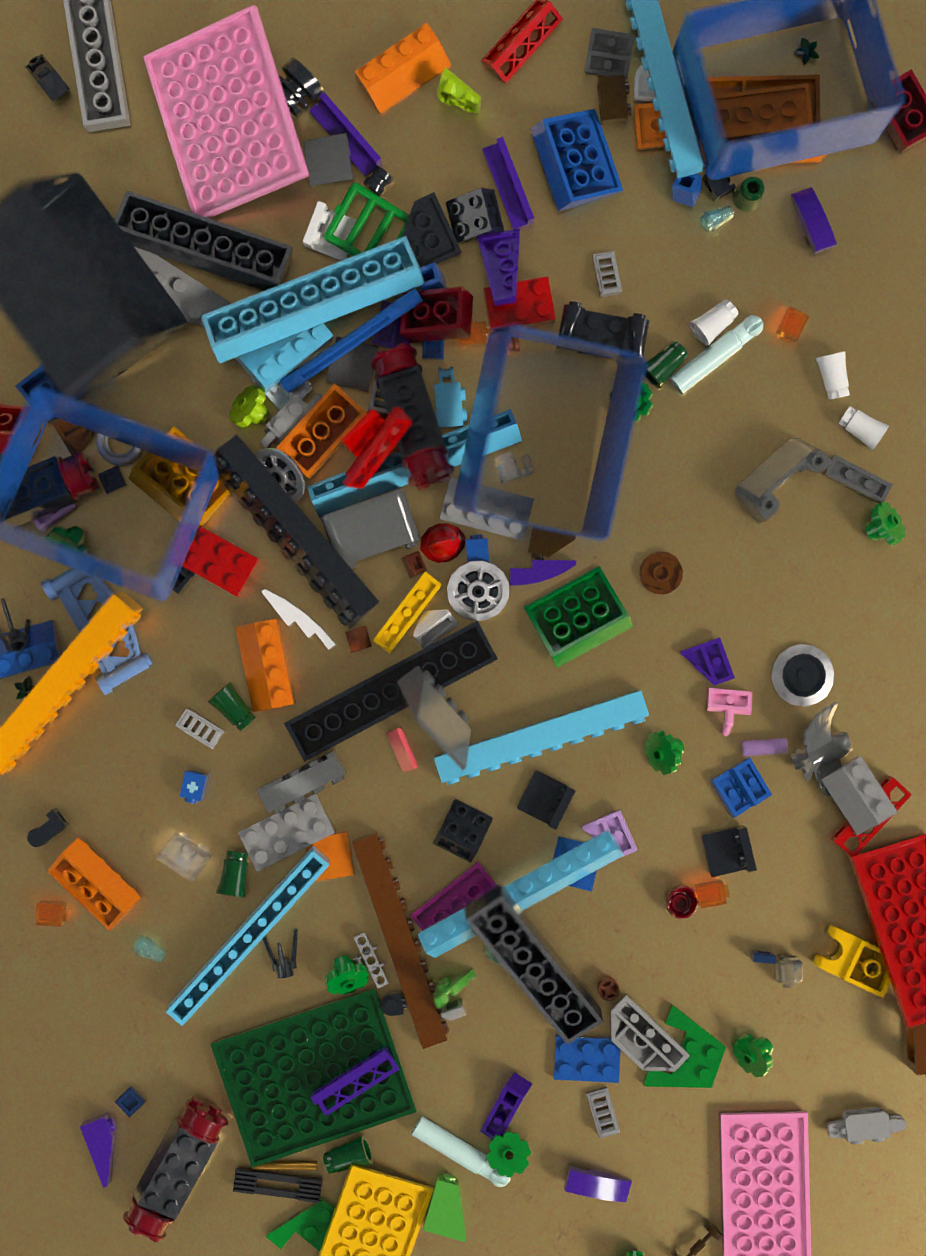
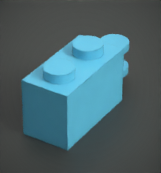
[434,366,467,429]

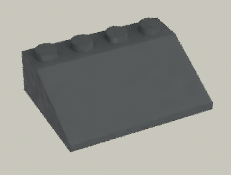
[397,666,471,770]

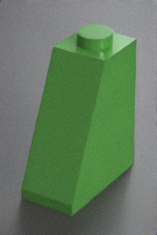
[423,1173,466,1242]

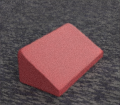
[387,727,418,772]

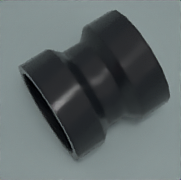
[363,165,393,196]

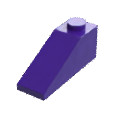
[480,1072,532,1140]
[80,1113,117,1188]

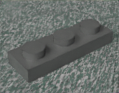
[824,455,893,503]

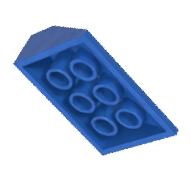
[530,109,623,211]

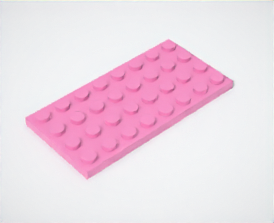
[720,1111,811,1256]

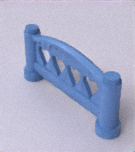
[41,568,153,695]

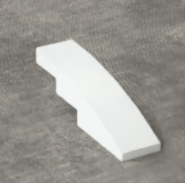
[261,589,337,650]

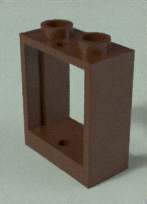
[905,1022,926,1075]

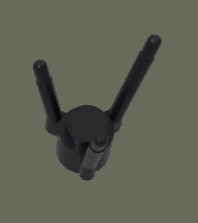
[0,598,30,652]
[262,929,298,978]

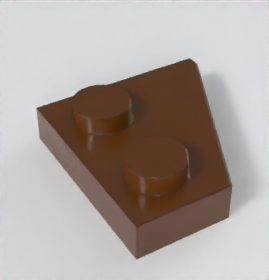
[53,402,95,455]

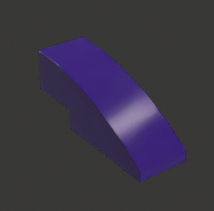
[791,187,837,254]
[510,560,576,586]
[564,1166,632,1202]

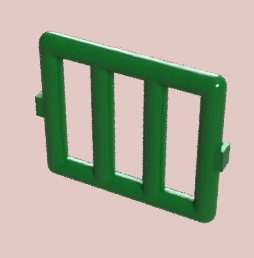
[323,182,409,256]

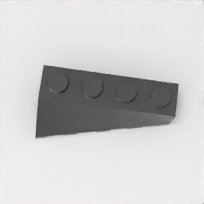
[256,749,347,814]

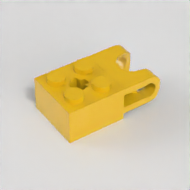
[813,925,891,998]

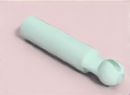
[669,315,763,394]
[411,1116,511,1187]

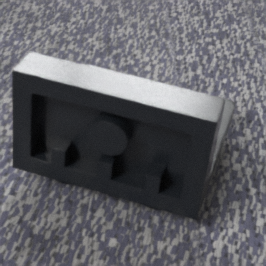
[446,188,504,243]
[517,770,576,830]
[432,799,493,863]
[702,825,757,877]

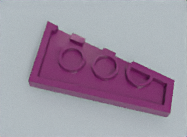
[410,861,498,931]

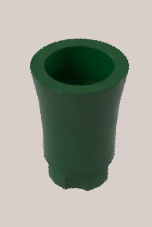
[732,176,764,212]
[644,340,688,389]
[208,682,256,731]
[216,850,248,897]
[323,1135,373,1174]

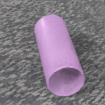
[742,738,788,757]

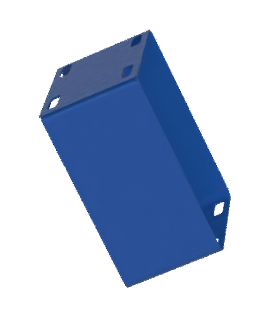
[672,0,904,180]
[453,325,646,540]
[0,387,219,601]

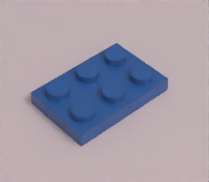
[554,1035,621,1083]

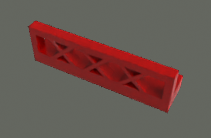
[481,0,563,83]
[343,407,413,489]
[830,775,912,857]

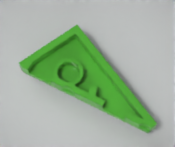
[434,969,476,1008]

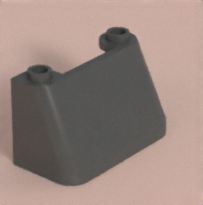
[735,438,833,523]
[320,488,421,568]

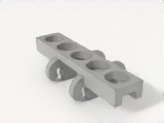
[353,932,389,988]

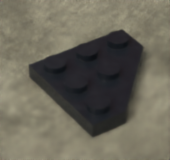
[401,192,462,268]

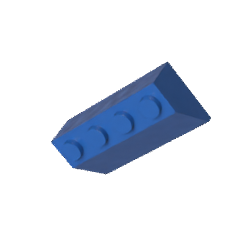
[0,620,63,679]

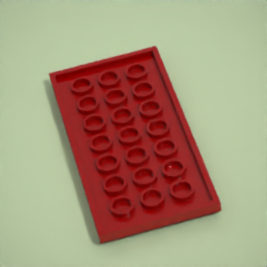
[850,834,926,1028]

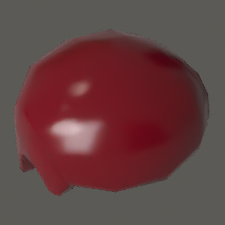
[665,885,699,919]

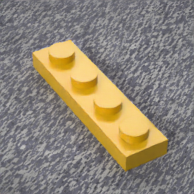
[373,572,442,654]

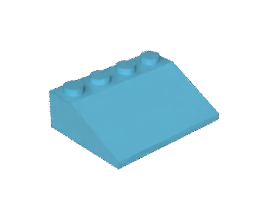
[235,323,334,394]

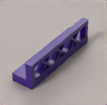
[309,92,382,178]
[482,137,534,230]
[311,1046,400,1116]

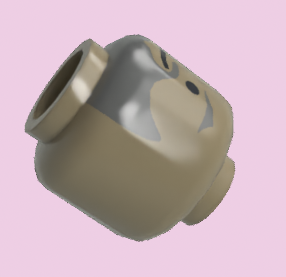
[774,955,803,988]

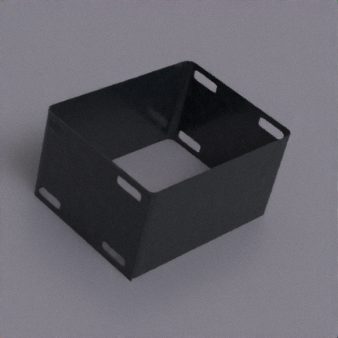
[0,172,187,398]

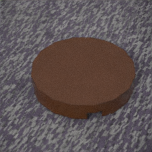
[639,552,683,595]

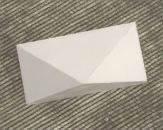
[413,610,459,649]

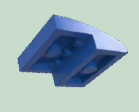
[710,758,772,818]

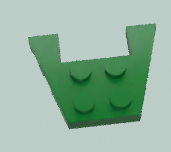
[643,1004,726,1088]
[266,1197,336,1252]

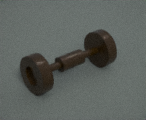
[674,1220,724,1256]

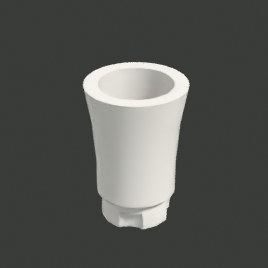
[689,299,739,346]
[815,351,850,400]
[838,406,890,451]

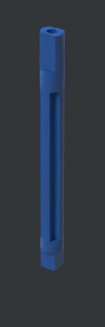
[280,288,423,393]

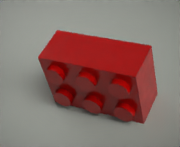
[483,276,556,333]
[182,527,260,597]

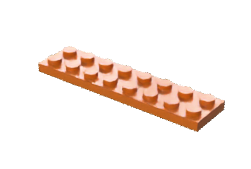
[634,83,813,150]

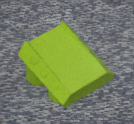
[437,67,481,114]

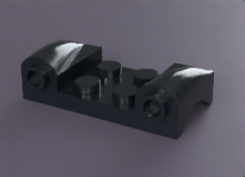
[556,301,650,361]

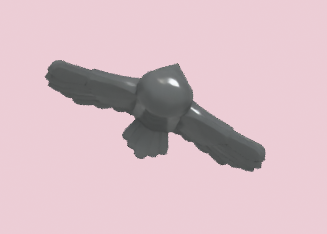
[790,702,852,796]

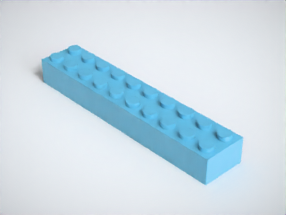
[201,236,424,363]

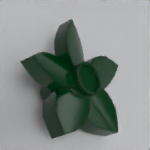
[794,38,820,65]
[14,676,36,699]

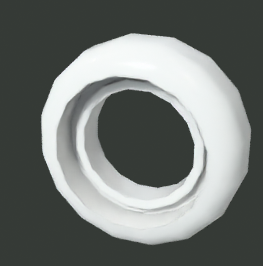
[96,418,143,466]

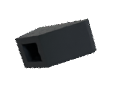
[25,54,70,102]

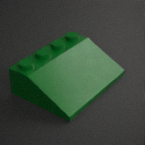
[524,566,633,668]

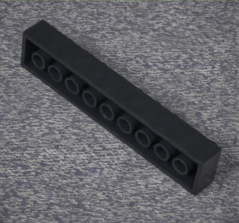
[214,435,379,629]
[284,621,498,762]

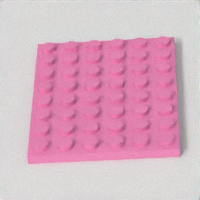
[143,5,309,218]

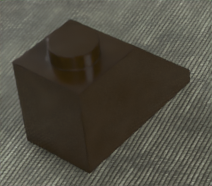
[528,526,576,560]

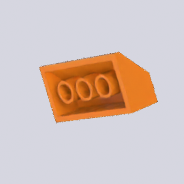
[355,23,452,114]
[276,384,367,480]
[236,619,296,712]
[47,838,141,931]

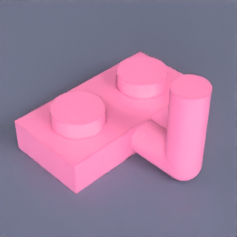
[707,688,752,736]

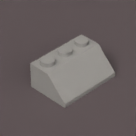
[821,756,897,835]

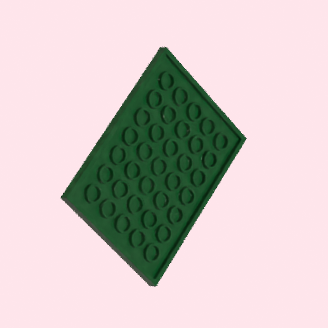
[210,987,417,1168]

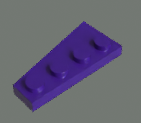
[477,228,520,306]

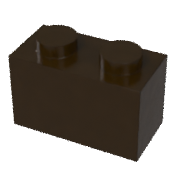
[597,75,632,126]

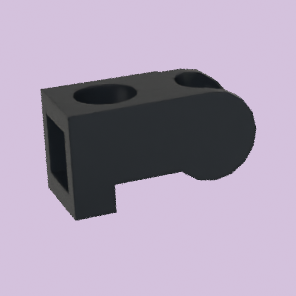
[27,808,70,847]

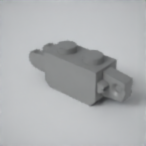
[259,384,323,448]
[827,1107,907,1144]

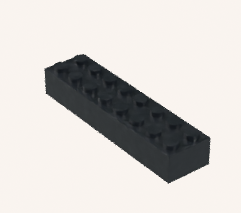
[114,191,293,291]
[465,884,604,1045]

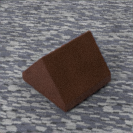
[401,551,427,578]
[345,626,372,653]

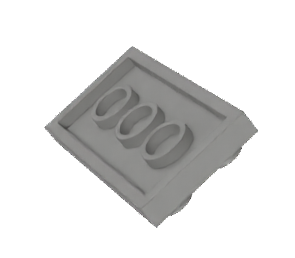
[440,477,534,541]
[238,794,335,872]

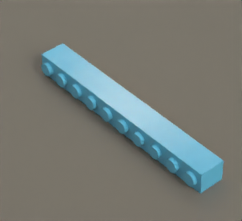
[625,0,703,179]
[307,409,522,518]
[434,690,649,785]
[418,830,624,958]
[166,845,330,1026]

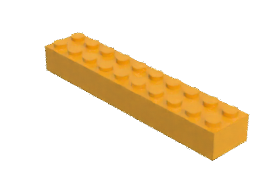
[0,591,143,776]

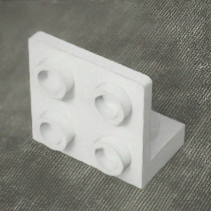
[303,201,356,261]

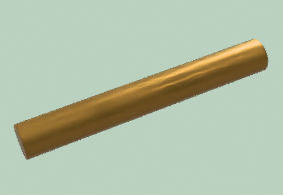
[252,1161,317,1171]

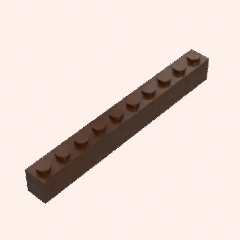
[352,832,450,1049]

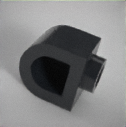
[381,990,408,1016]

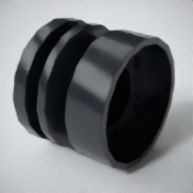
[278,57,324,117]

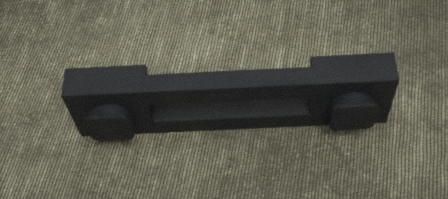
[233,1168,322,1203]

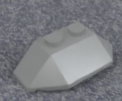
[611,995,690,1072]

